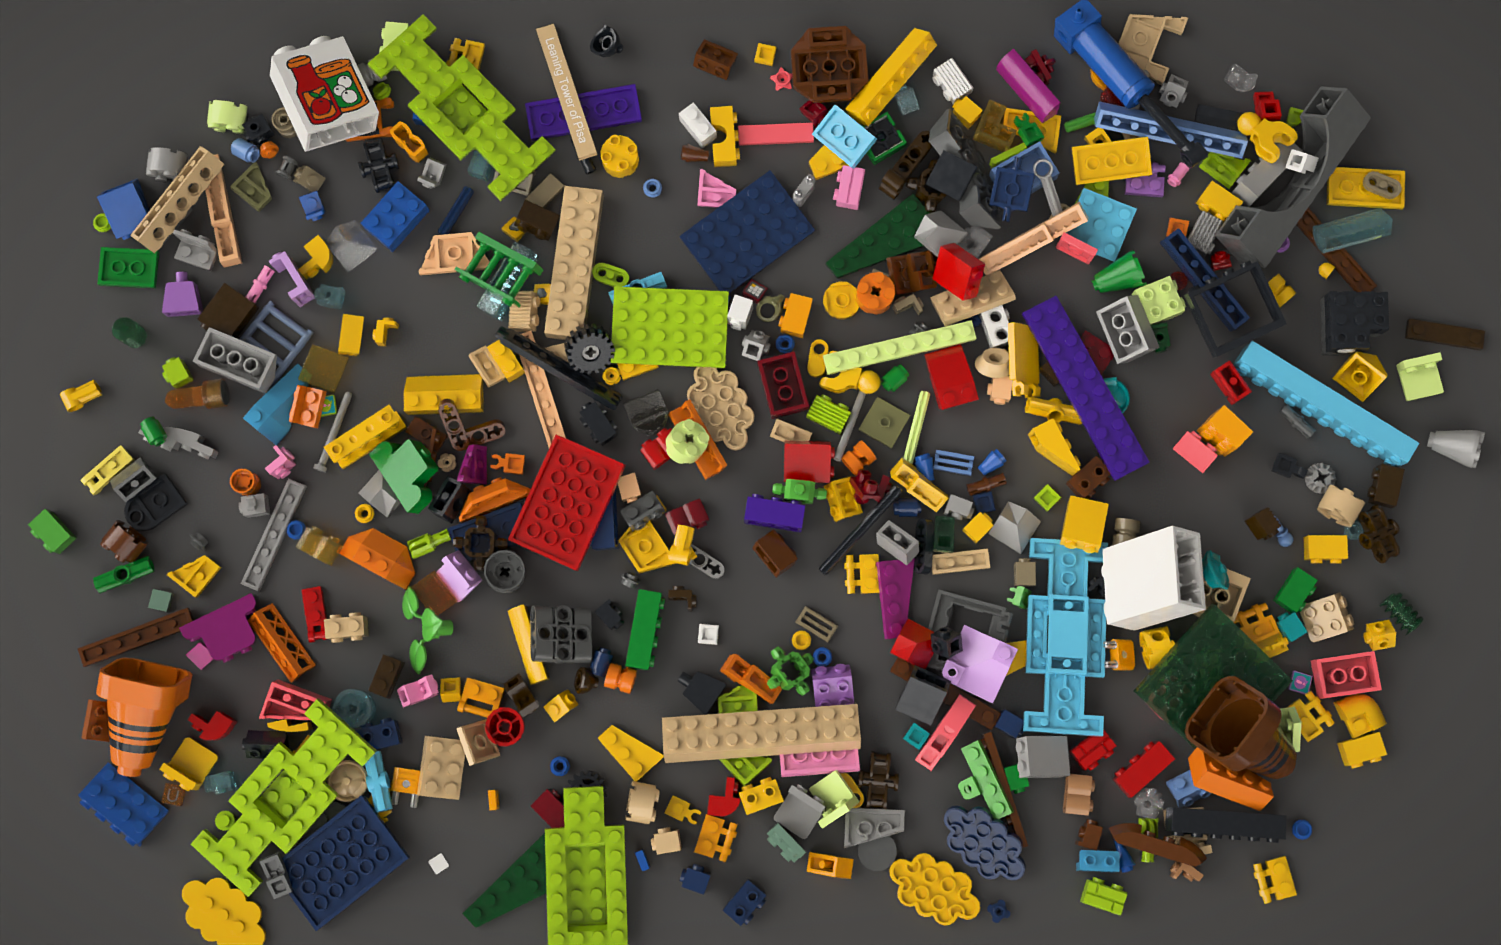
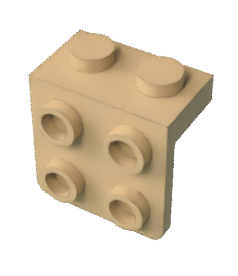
[1300,593,1354,642]

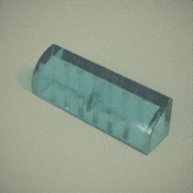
[1313,208,1393,253]
[476,242,539,321]

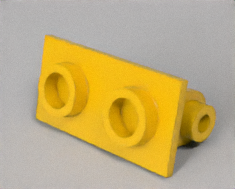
[1246,632,1289,665]

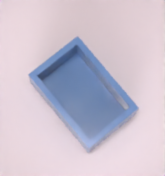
[989,142,1059,194]

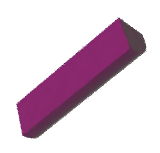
[996,49,1061,123]

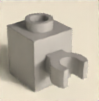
[239,493,270,518]

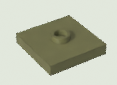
[858,397,911,449]

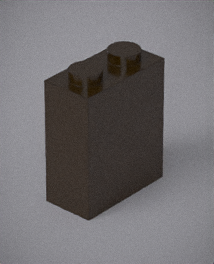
[197,283,259,338]

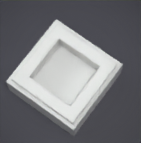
[698,624,719,645]

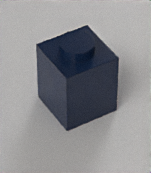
[994,709,1024,738]

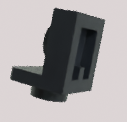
[1087,576,1105,599]

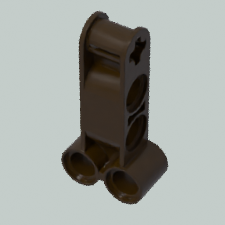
[879,131,932,200]

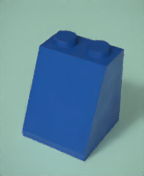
[97,178,150,240]

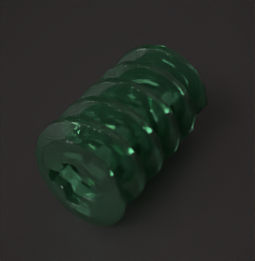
[112,317,147,348]
[1379,593,1423,635]

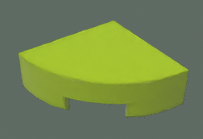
[1286,107,1303,127]

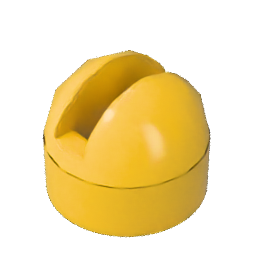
[1318,263,1335,279]

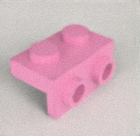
[265,445,296,479]

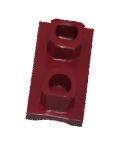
[1024,49,1056,85]
[849,470,881,504]

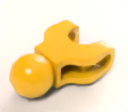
[1237,112,1298,163]
[819,351,881,394]

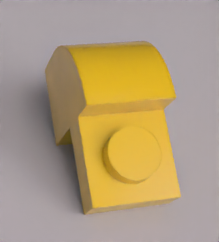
[298,235,333,280]

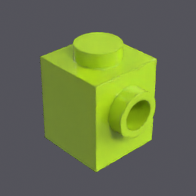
[162,357,194,389]

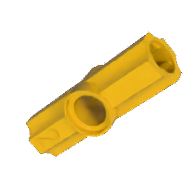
[1025,396,1082,425]

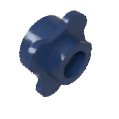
[987,900,1010,923]

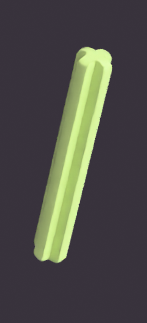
[904,391,930,464]

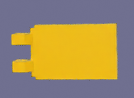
[1008,322,1041,398]

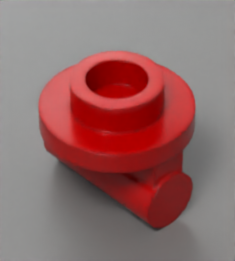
[1211,251,1232,271]

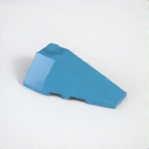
[243,364,312,445]

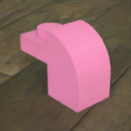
[397,674,439,708]

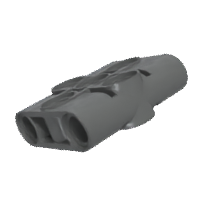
[530,605,592,664]

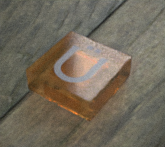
[161,783,186,806]

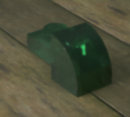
[933,516,955,553]

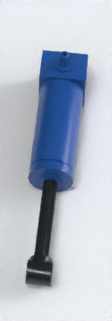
[1054,0,1208,169]

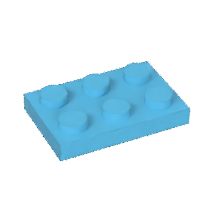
[812,105,877,169]

